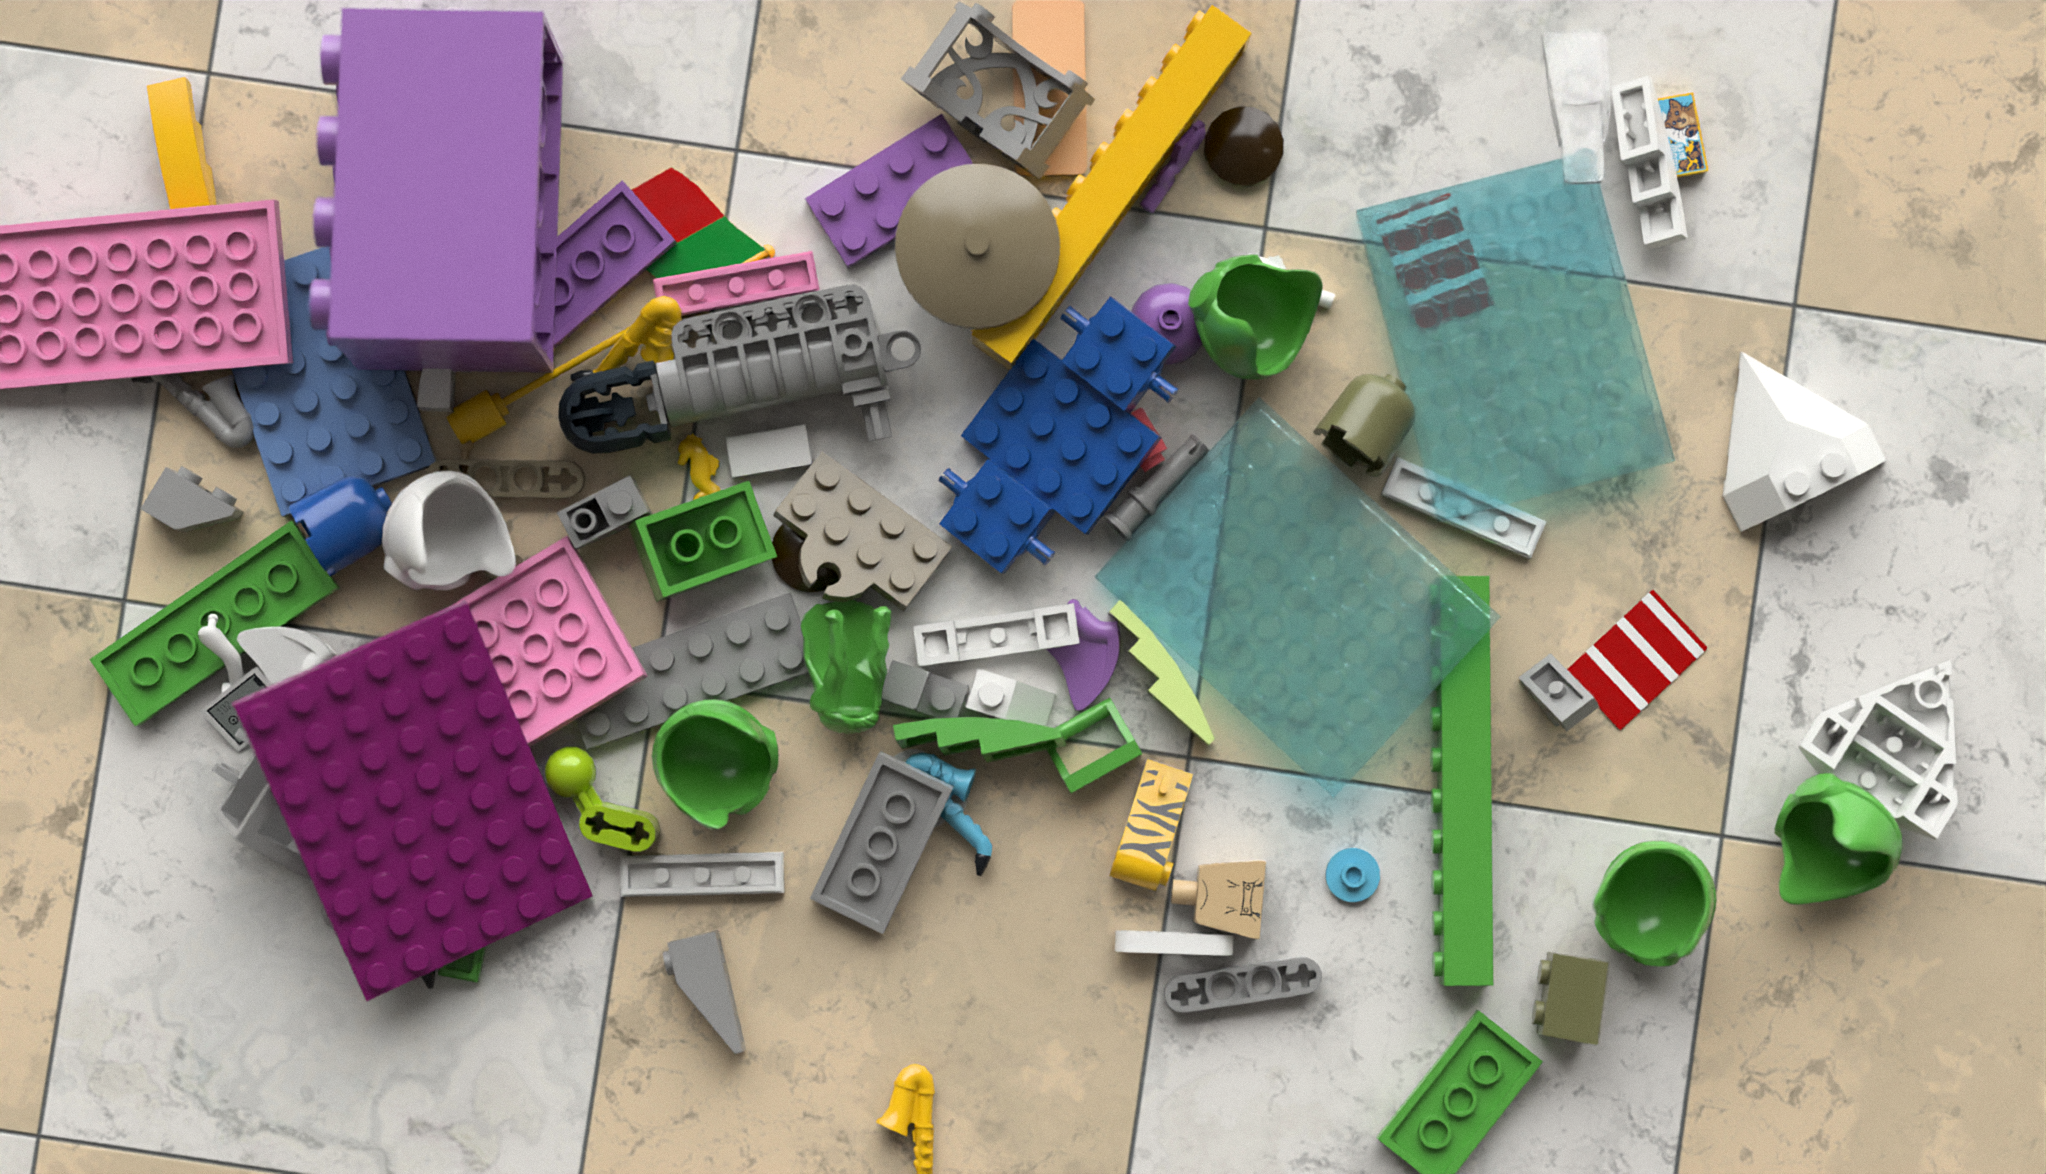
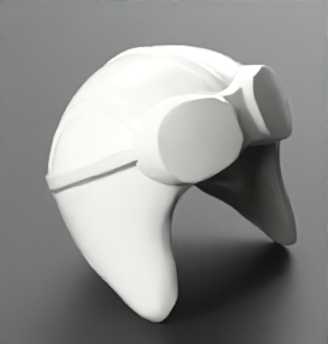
[382,470,516,591]

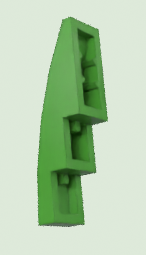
[893,717,1066,763]

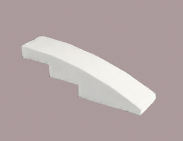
[1611,76,1688,250]

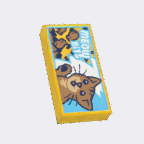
[1658,92,1709,178]

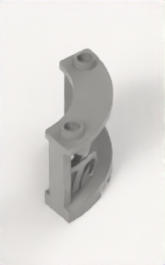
[901,1,1095,179]

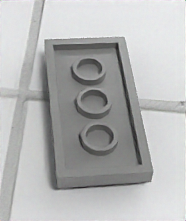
[810,751,954,934]

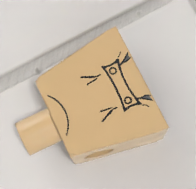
[1171,860,1266,939]

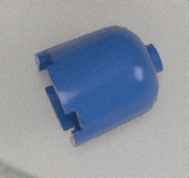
[289,476,393,577]

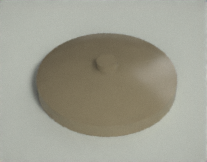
[895,164,1060,330]

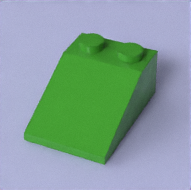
[628,481,777,602]

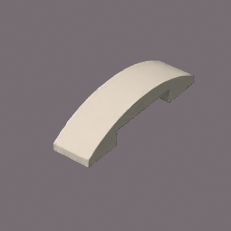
[913,603,1080,667]

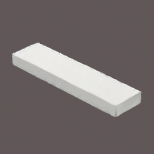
[1381,457,1547,559]
[620,852,785,897]

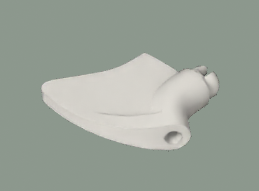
[237,627,336,684]

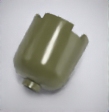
[1313,374,1416,477]

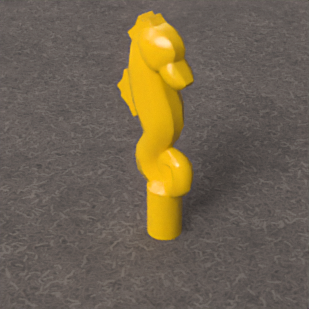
[678,433,721,500]

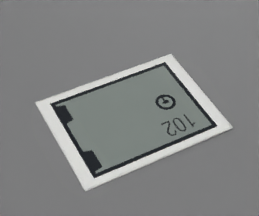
[199,667,273,752]

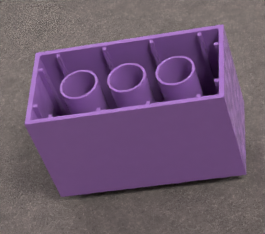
[310,8,564,373]

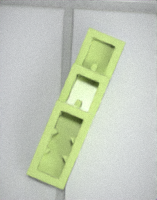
[1108,600,1215,745]

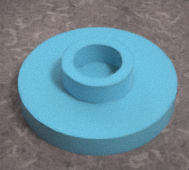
[1325,848,1380,902]

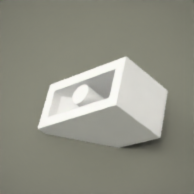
[966,669,1055,726]

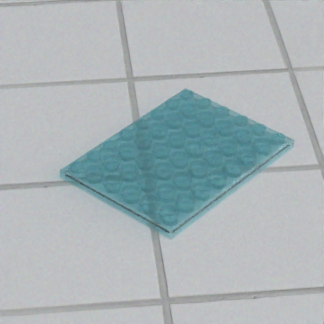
[1355,151,1675,522]
[1094,397,1501,798]

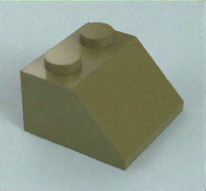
[1532,952,1609,1045]

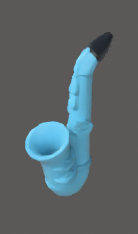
[905,752,992,876]

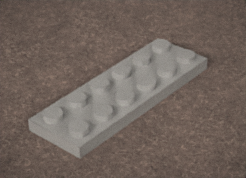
[576,593,809,750]

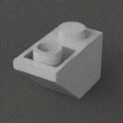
[140,466,244,532]
[557,475,652,549]

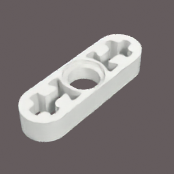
[1115,930,1234,955]

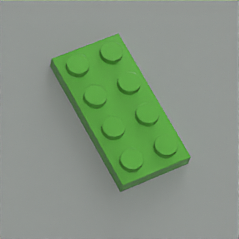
[1376,1010,1543,1174]

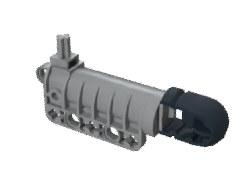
[558,285,921,454]

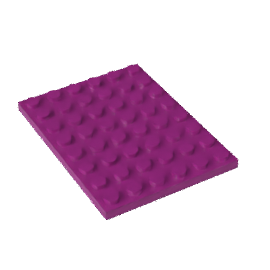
[232,600,593,1001]

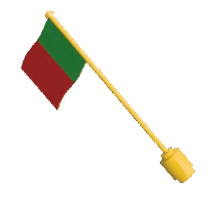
[446,168,775,445]

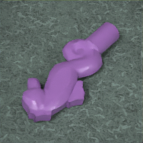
[1140,120,1206,213]

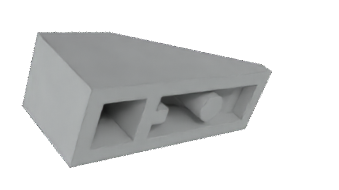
[663,930,746,1054]

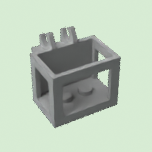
[212,728,312,881]

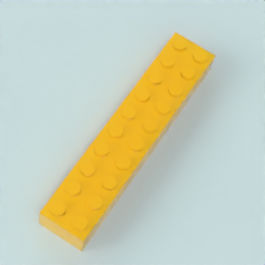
[970,5,1252,370]

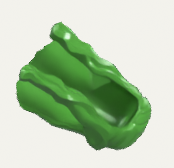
[800,600,891,734]

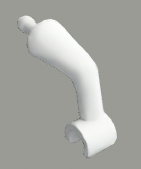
[198,614,243,693]

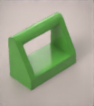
[1047,697,1142,793]

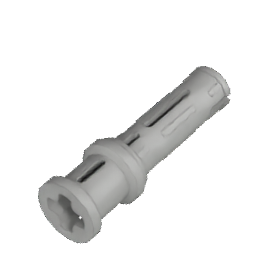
[1103,434,1210,542]

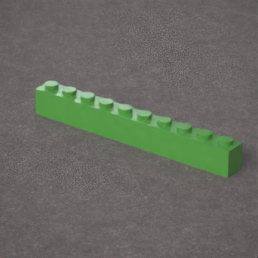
[1429,576,1493,986]

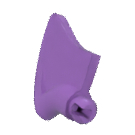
[1047,599,1121,711]

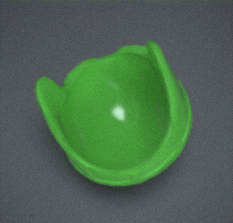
[1188,254,1323,380]
[652,699,779,830]
[1774,773,1903,905]
[1593,841,1717,967]

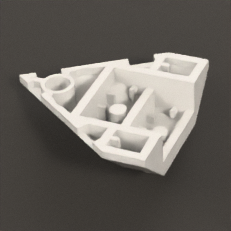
[1722,352,1886,532]
[1798,659,1958,840]

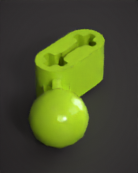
[545,746,660,852]

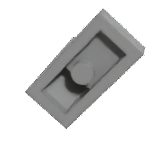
[1519,653,1599,731]
[882,660,969,718]

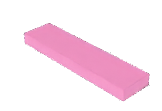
[653,251,819,316]

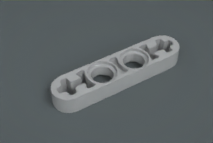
[1164,957,1322,1013]

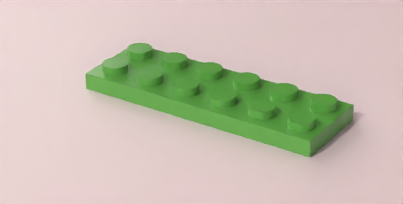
[89,520,340,727]

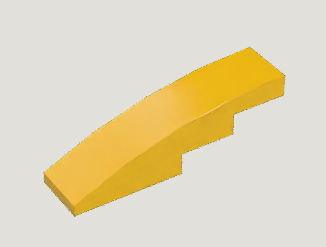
[147,77,217,209]

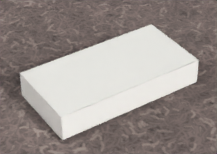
[726,424,812,479]

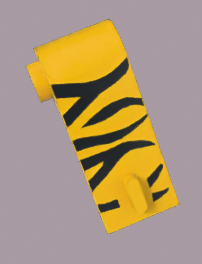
[1109,759,1193,891]

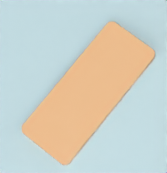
[1012,0,1087,176]

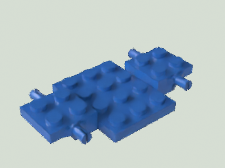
[938,296,1179,574]

